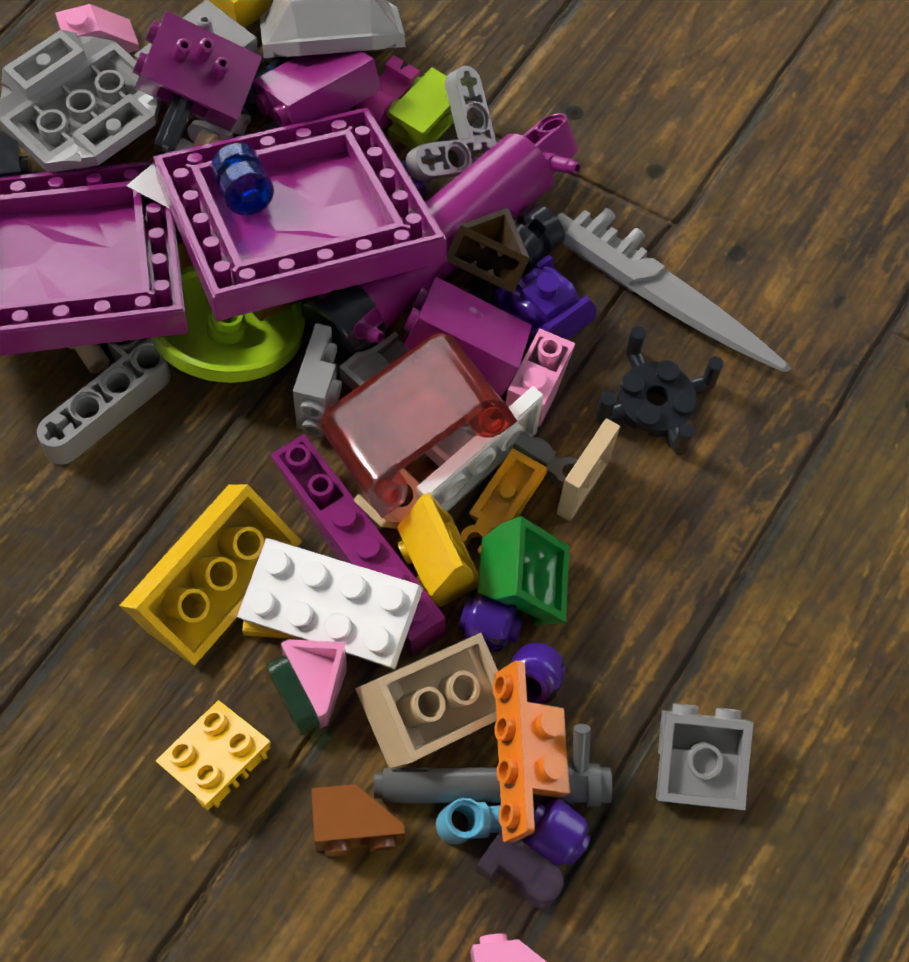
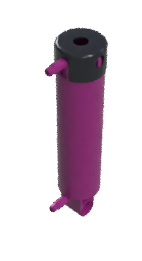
[301,113,581,362]

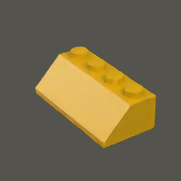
[119,484,302,666]

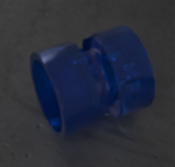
[211,143,274,216]

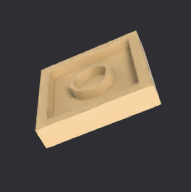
[557,418,620,521]

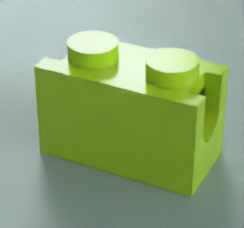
[387,67,454,149]

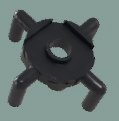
[596,326,724,456]

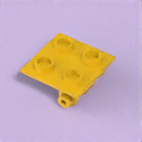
[156,700,271,811]

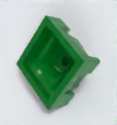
[478,516,569,625]

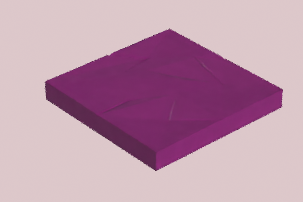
[153,108,447,321]
[0,161,188,356]

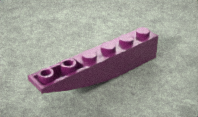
[270,434,445,658]

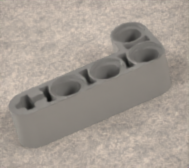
[37,338,171,465]

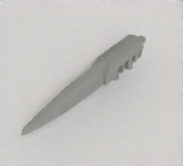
[557,208,791,372]

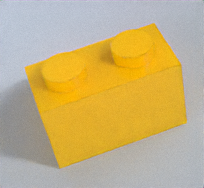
[397,492,479,607]

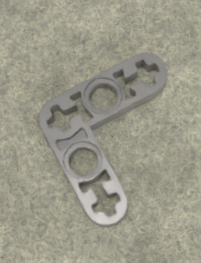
[406,66,497,181]

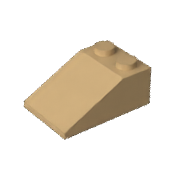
[355,633,498,768]

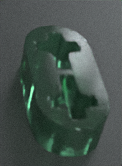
[265,655,320,735]

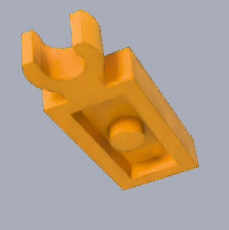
[460,448,547,556]

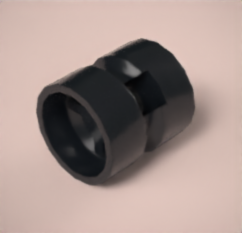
[515,204,565,274]

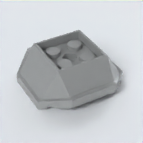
[260,0,405,58]
[0,29,161,172]

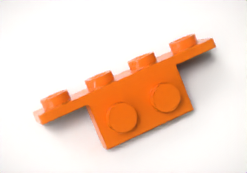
[493,660,570,843]

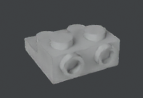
[293,323,343,437]
[656,703,753,810]

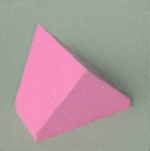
[281,639,347,729]

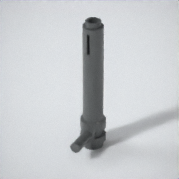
[374,724,612,807]

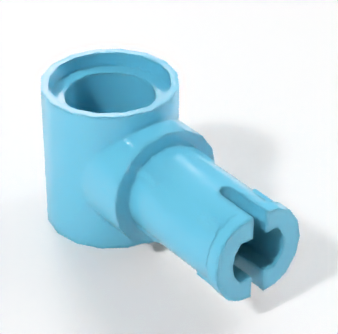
[436,798,502,845]

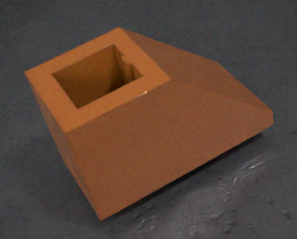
[311,784,405,856]

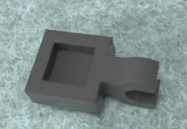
[513,432,578,489]

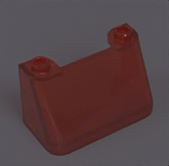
[321,333,518,518]

